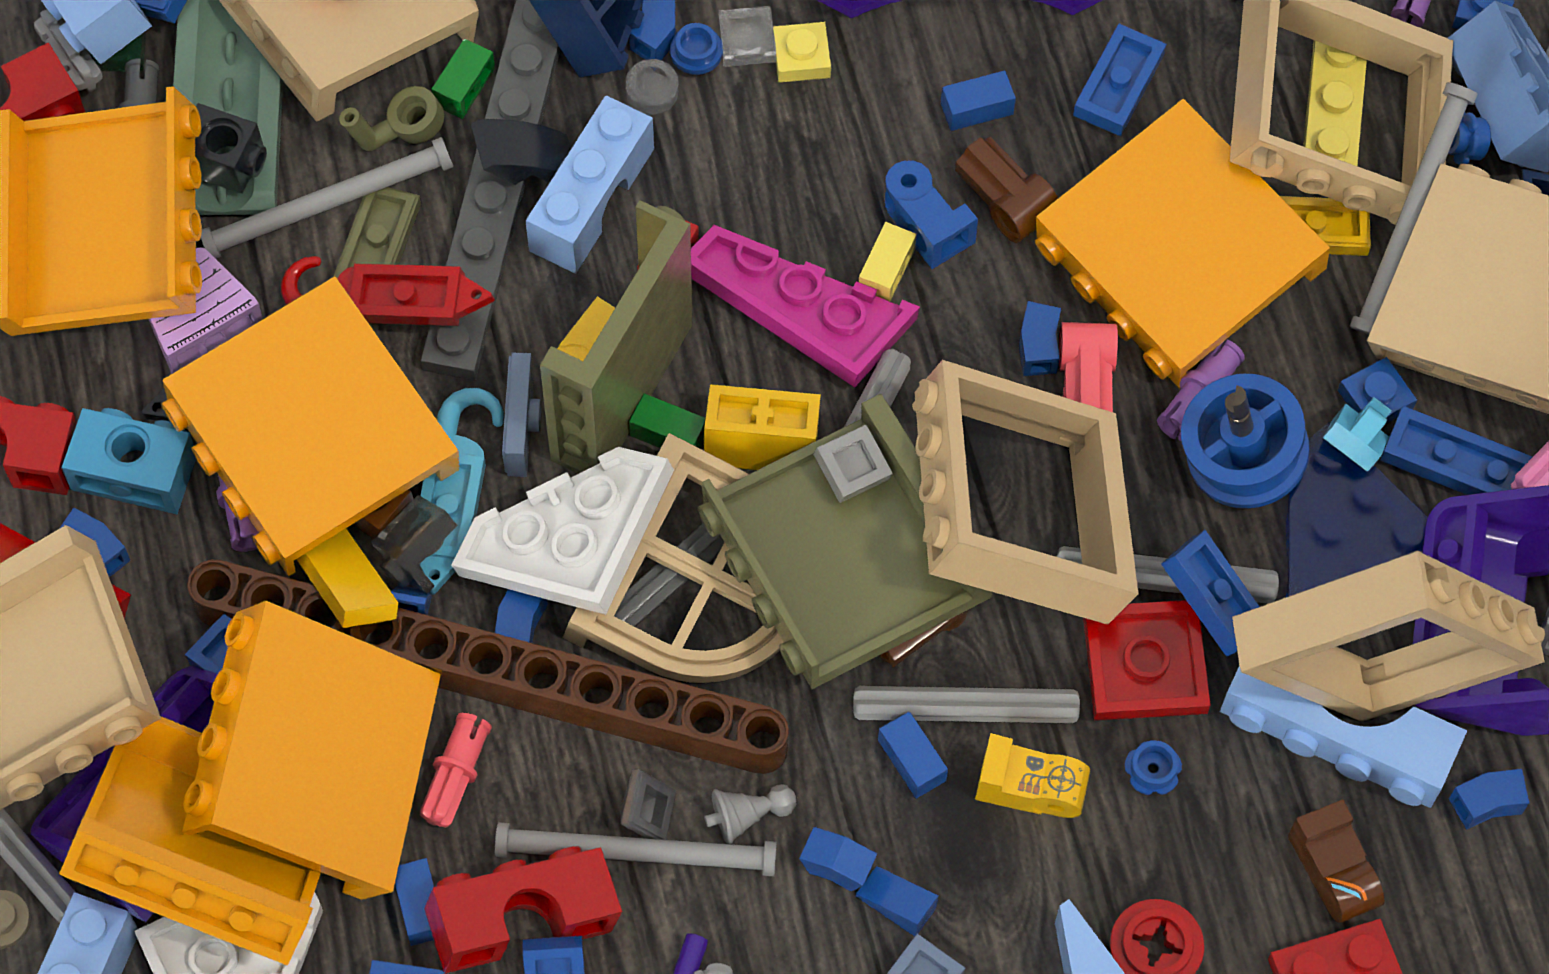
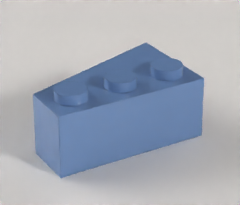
[1448,1,1549,173]

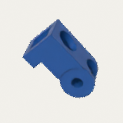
[885,160,978,269]

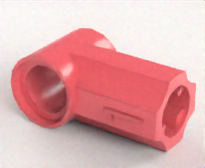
[1058,322,1118,412]

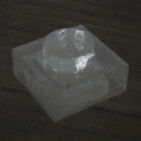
[718,6,776,67]

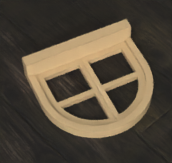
[563,433,784,683]

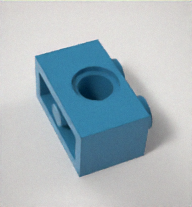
[61,408,196,514]

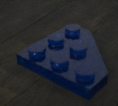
[1286,422,1428,598]

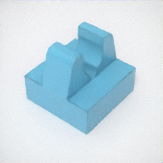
[1323,397,1392,472]

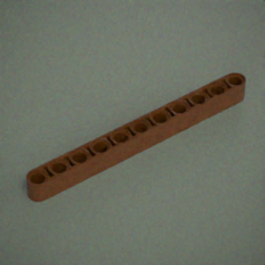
[187,559,789,774]

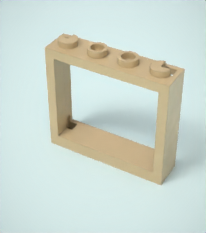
[1230,0,1453,225]
[912,360,1138,624]
[1232,551,1545,722]

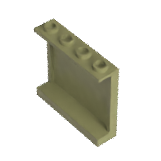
[540,200,692,474]
[698,394,993,689]

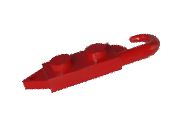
[281,256,495,326]

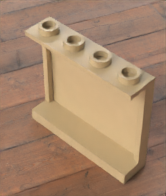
[219,0,479,122]
[1367,164,1549,414]
[0,525,161,810]

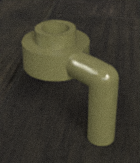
[339,86,444,151]

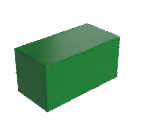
[431,38,495,119]
[629,393,706,448]

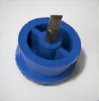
[1181,374,1310,508]

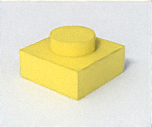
[773,22,831,83]

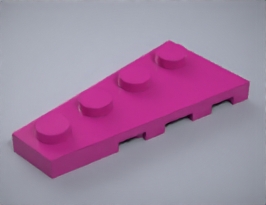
[691,225,920,387]

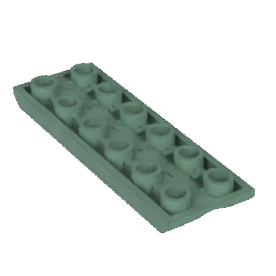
[173,0,283,215]

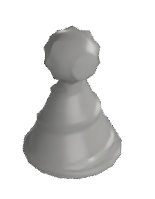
[704,784,796,844]

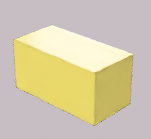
[859,222,917,301]

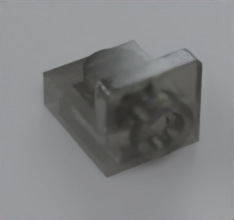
[371,495,458,594]

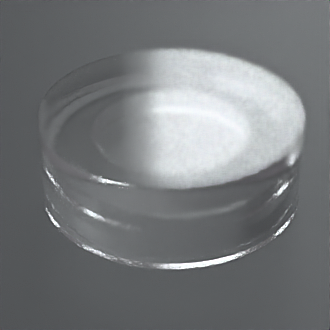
[626,59,679,114]

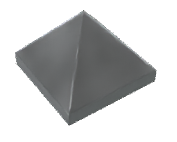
[620,769,676,840]

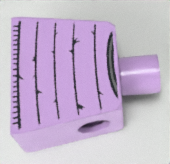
[148,248,263,374]

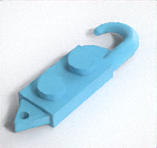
[410,388,504,595]

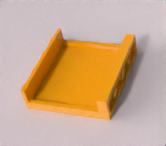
[0,86,202,336]
[1035,99,1330,389]
[161,276,459,576]
[182,601,441,900]
[59,716,321,966]

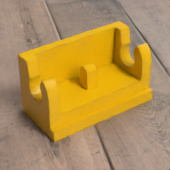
[704,384,821,470]

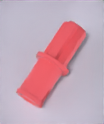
[420,713,492,828]

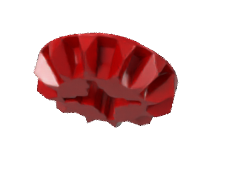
[1110,899,1204,974]

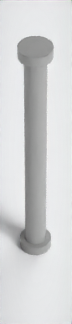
[1350,82,1478,335]
[201,137,453,259]
[495,822,777,877]

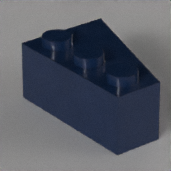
[529,0,644,78]

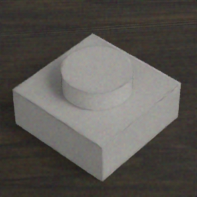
[813,425,893,503]

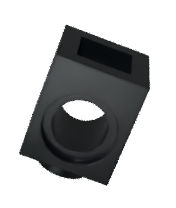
[195,103,267,194]

